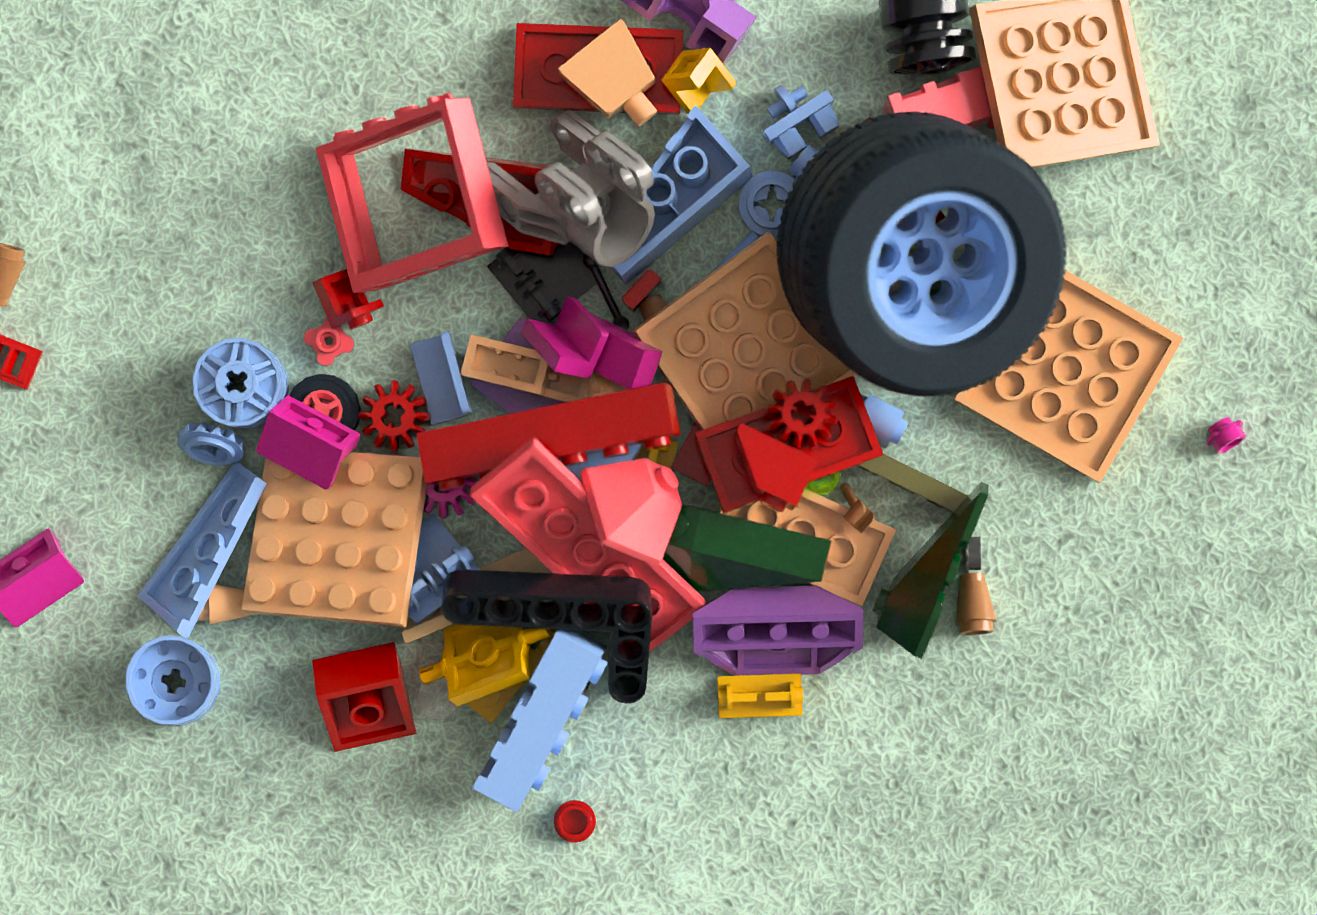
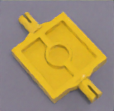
[419,624,553,707]

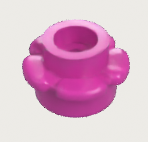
[1206,417,1246,454]

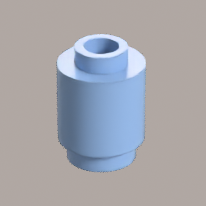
[861,393,908,448]

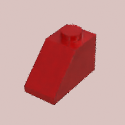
[734,423,818,513]

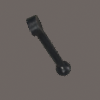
[583,254,630,330]

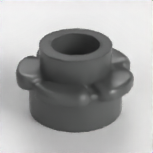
[959,537,981,573]

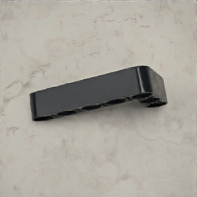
[441,569,652,704]

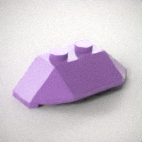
[693,586,863,676]

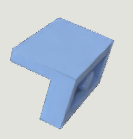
[410,331,473,425]

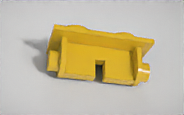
[717,673,803,718]

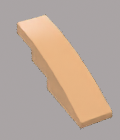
[460,334,629,403]

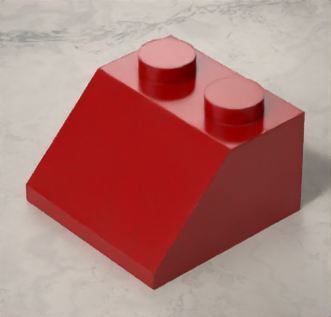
[312,642,417,752]

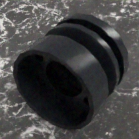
[878,0,976,76]

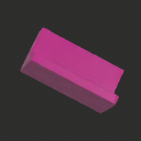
[521,296,608,379]
[256,395,361,490]
[0,528,84,627]

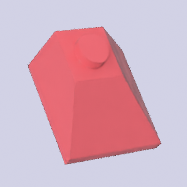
[580,458,682,566]

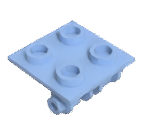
[408,513,480,625]

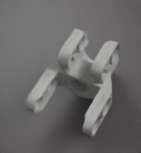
[487,110,655,267]

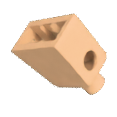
[558,19,657,127]

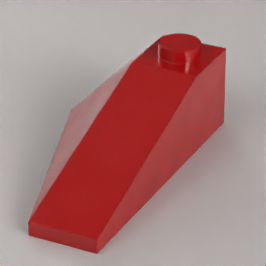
[400,148,573,255]

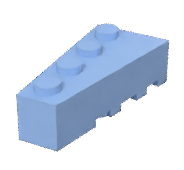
[610,105,752,285]
[472,629,608,813]

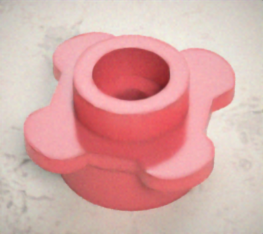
[304,318,354,366]

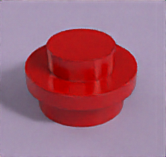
[554,800,596,843]

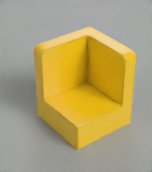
[662,47,736,114]

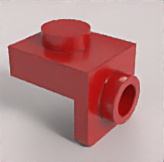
[313,269,384,330]

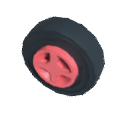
[289,374,361,431]

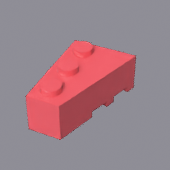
[883,66,994,129]

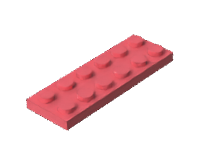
[470,437,706,652]

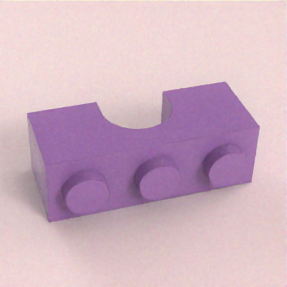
[621,0,757,65]

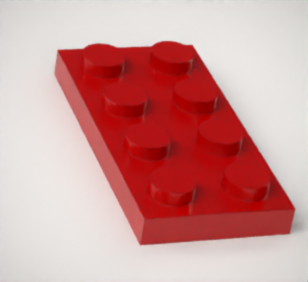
[513,23,684,115]
[694,376,883,514]

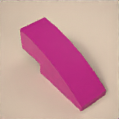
[591,313,663,389]

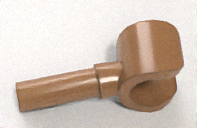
[840,483,875,533]

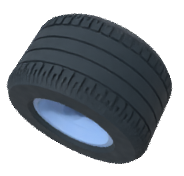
[776,112,1067,397]

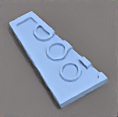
[138,462,267,638]

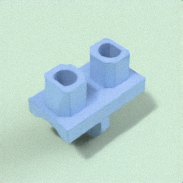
[762,85,839,160]

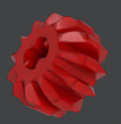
[765,379,838,451]
[358,380,430,452]

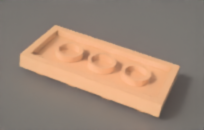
[720,489,896,606]

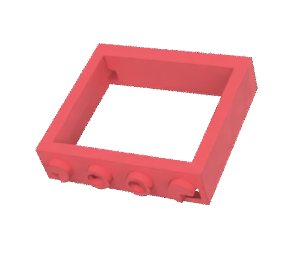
[316,93,508,293]

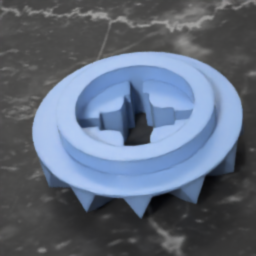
[738,171,795,237]
[177,422,245,466]

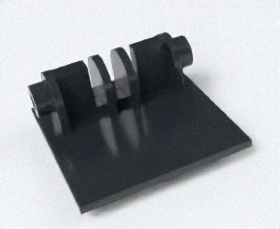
[487,241,597,323]

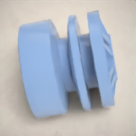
[192,338,289,430]
[126,636,220,726]

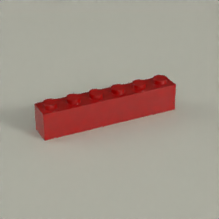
[416,382,681,491]

